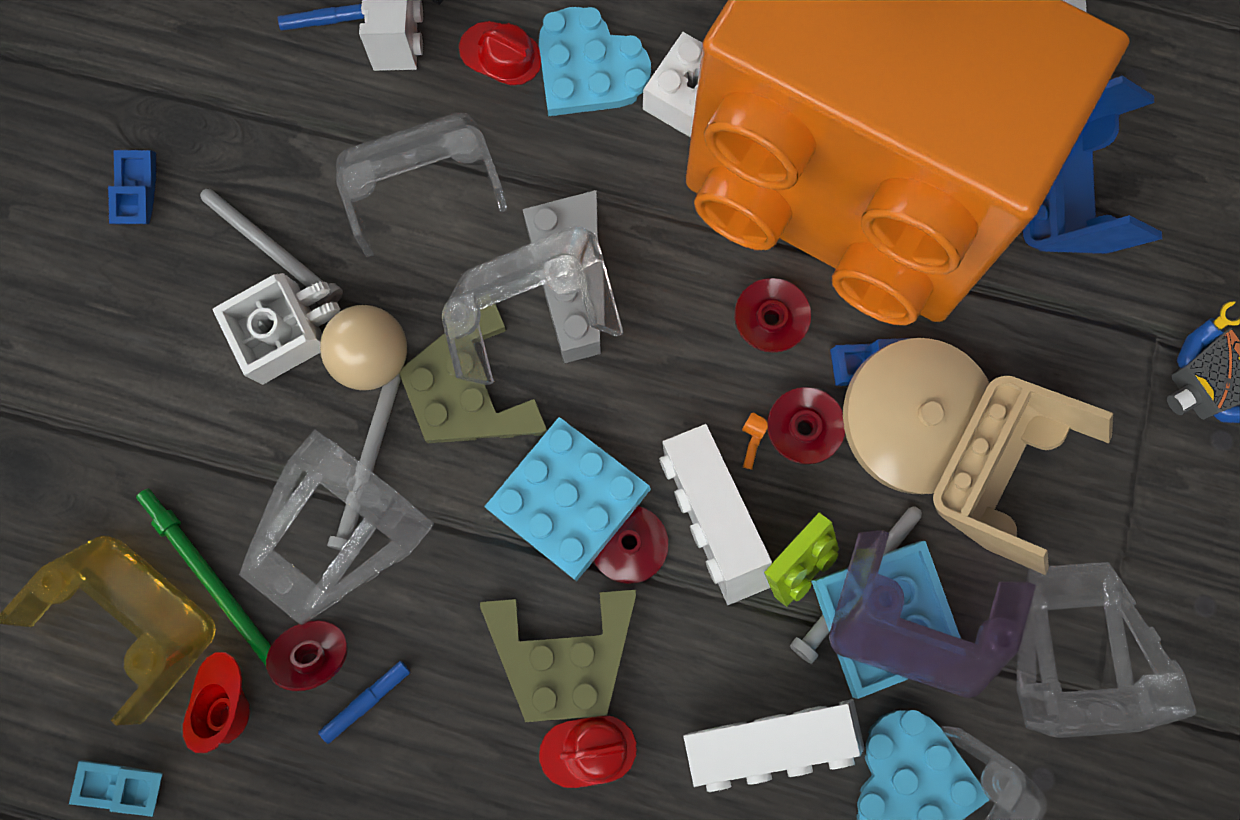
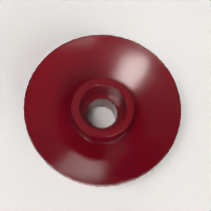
[734,278,811,353]
[767,387,845,464]
[594,506,668,584]
[266,621,348,691]

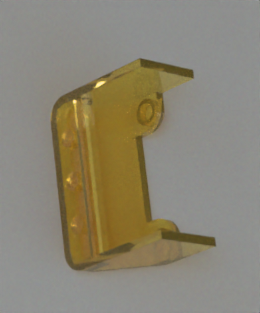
[0,536,215,726]

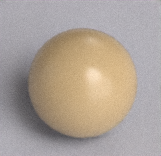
[320,305,407,390]

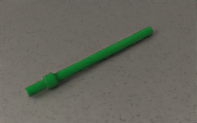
[136,488,271,666]

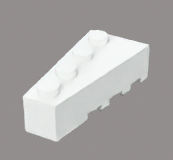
[359,0,423,71]
[659,424,772,606]
[684,699,865,792]

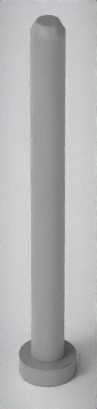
[200,189,343,306]
[327,374,401,553]
[790,506,922,664]

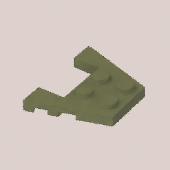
[399,297,547,443]
[480,590,636,722]

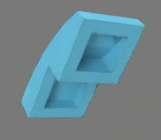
[69,760,163,817]

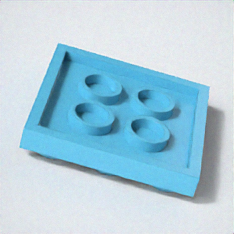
[484,417,651,582]
[811,541,967,699]

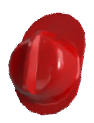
[459,21,541,85]
[183,652,250,753]
[539,716,636,788]

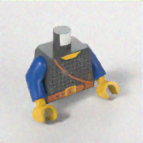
[1167,301,1240,423]

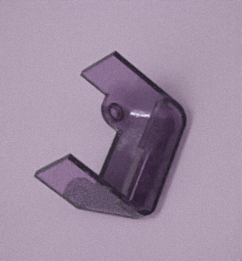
[829,530,1036,698]

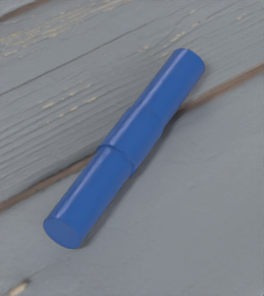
[278,4,365,31]
[318,660,411,744]

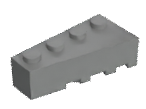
[523,190,601,363]

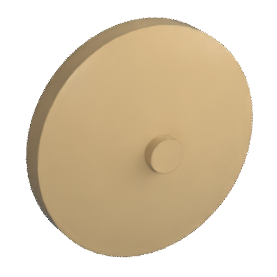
[843,338,989,494]

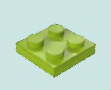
[764,512,839,607]

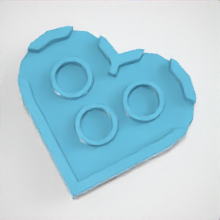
[539,7,651,116]
[857,710,991,820]

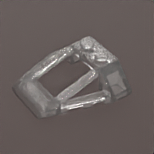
[240,430,434,625]
[1016,562,1197,738]

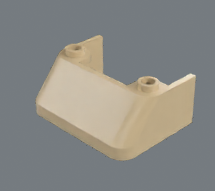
[933,376,1113,575]

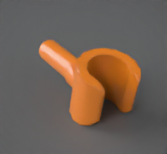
[742,413,768,470]

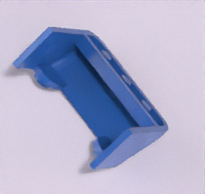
[1023,76,1162,254]

